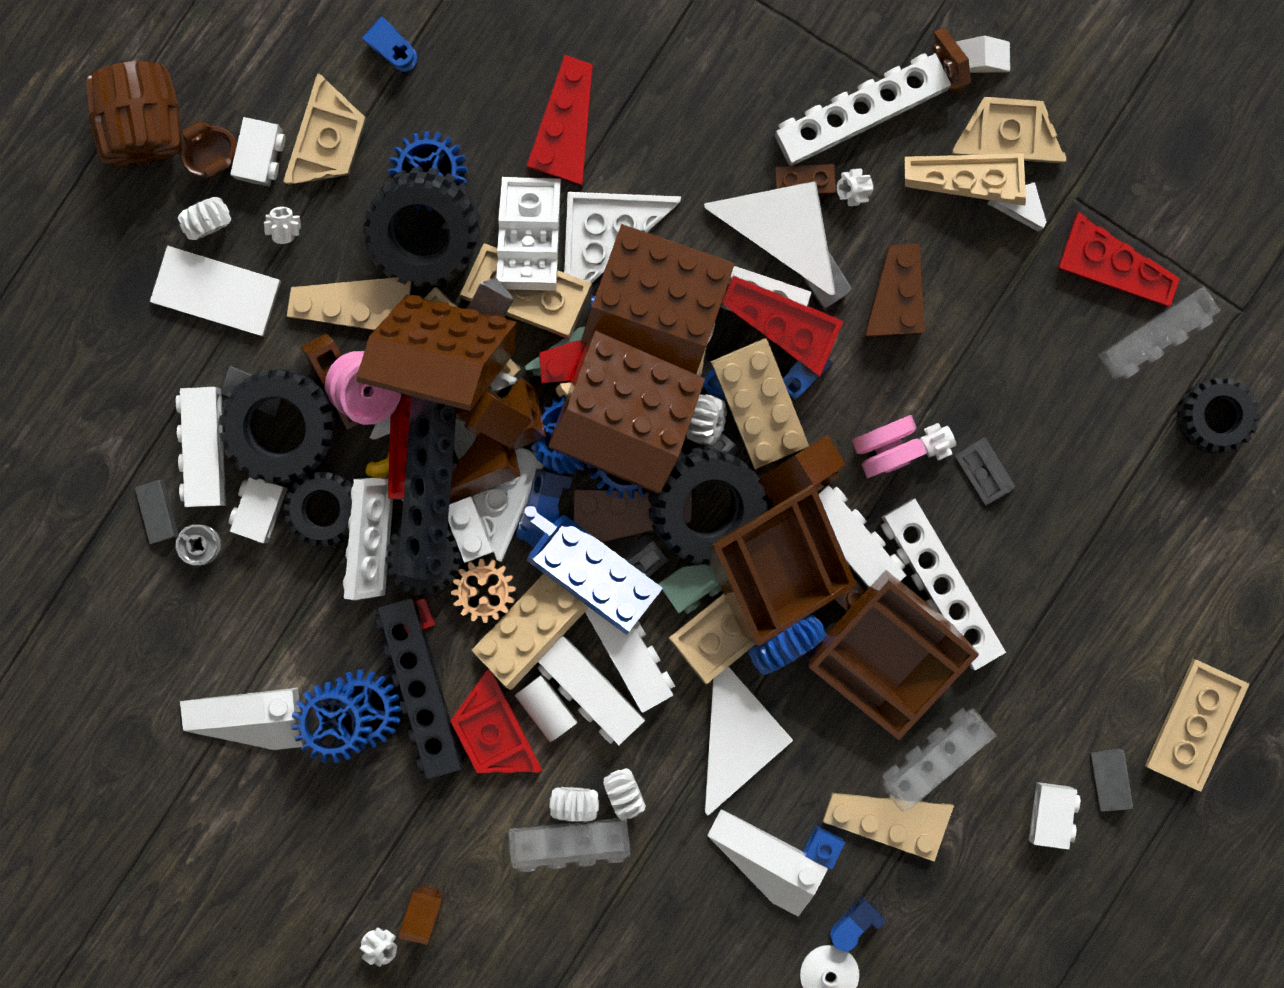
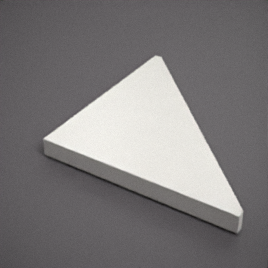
[704,181,836,295]
[564,192,681,283]
[454,418,544,562]
[705,667,793,815]

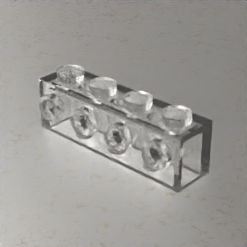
[1098,286,1220,380]
[879,708,997,812]
[508,818,631,872]

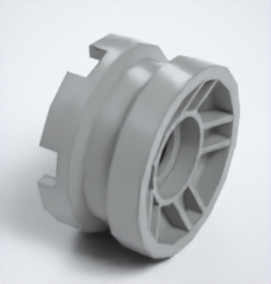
[176,525,221,565]

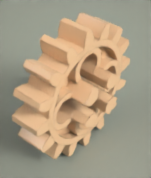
[451,559,516,623]

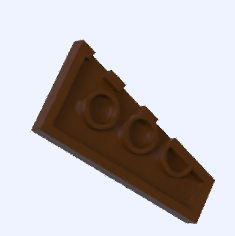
[574,490,692,542]

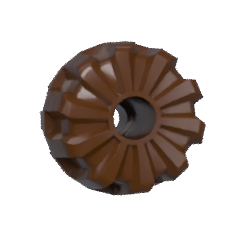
[86,61,182,167]

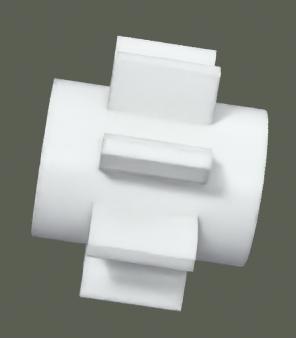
[837,168,873,206]
[264,207,301,244]
[920,423,956,460]
[360,928,397,967]

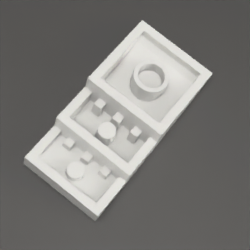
[496,177,561,291]

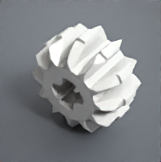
[178,197,231,240]
[686,394,727,445]
[603,768,646,820]
[549,787,599,822]

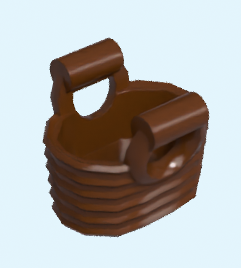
[180,120,237,178]

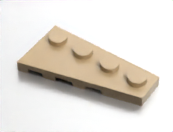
[905,153,1026,206]
[287,277,412,330]
[822,793,954,861]

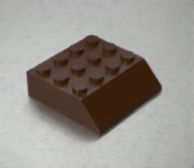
[581,224,735,374]
[356,295,517,411]
[548,331,705,495]
[710,484,856,646]
[807,570,979,740]

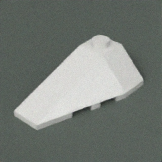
[180,688,304,750]
[707,809,828,916]

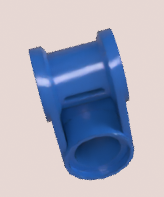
[362,16,418,72]

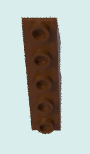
[450,378,546,504]

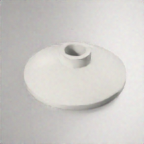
[800,945,859,988]

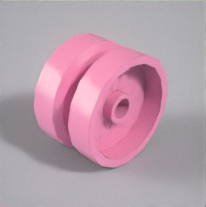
[325,351,401,425]
[851,415,927,478]

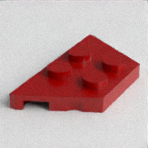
[450,669,543,773]

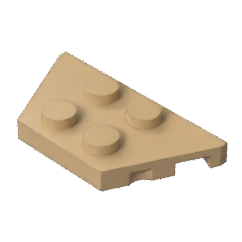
[283,74,367,185]
[951,97,1066,164]

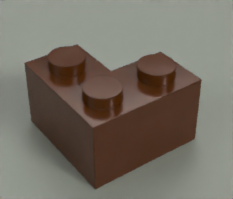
[758,435,847,507]

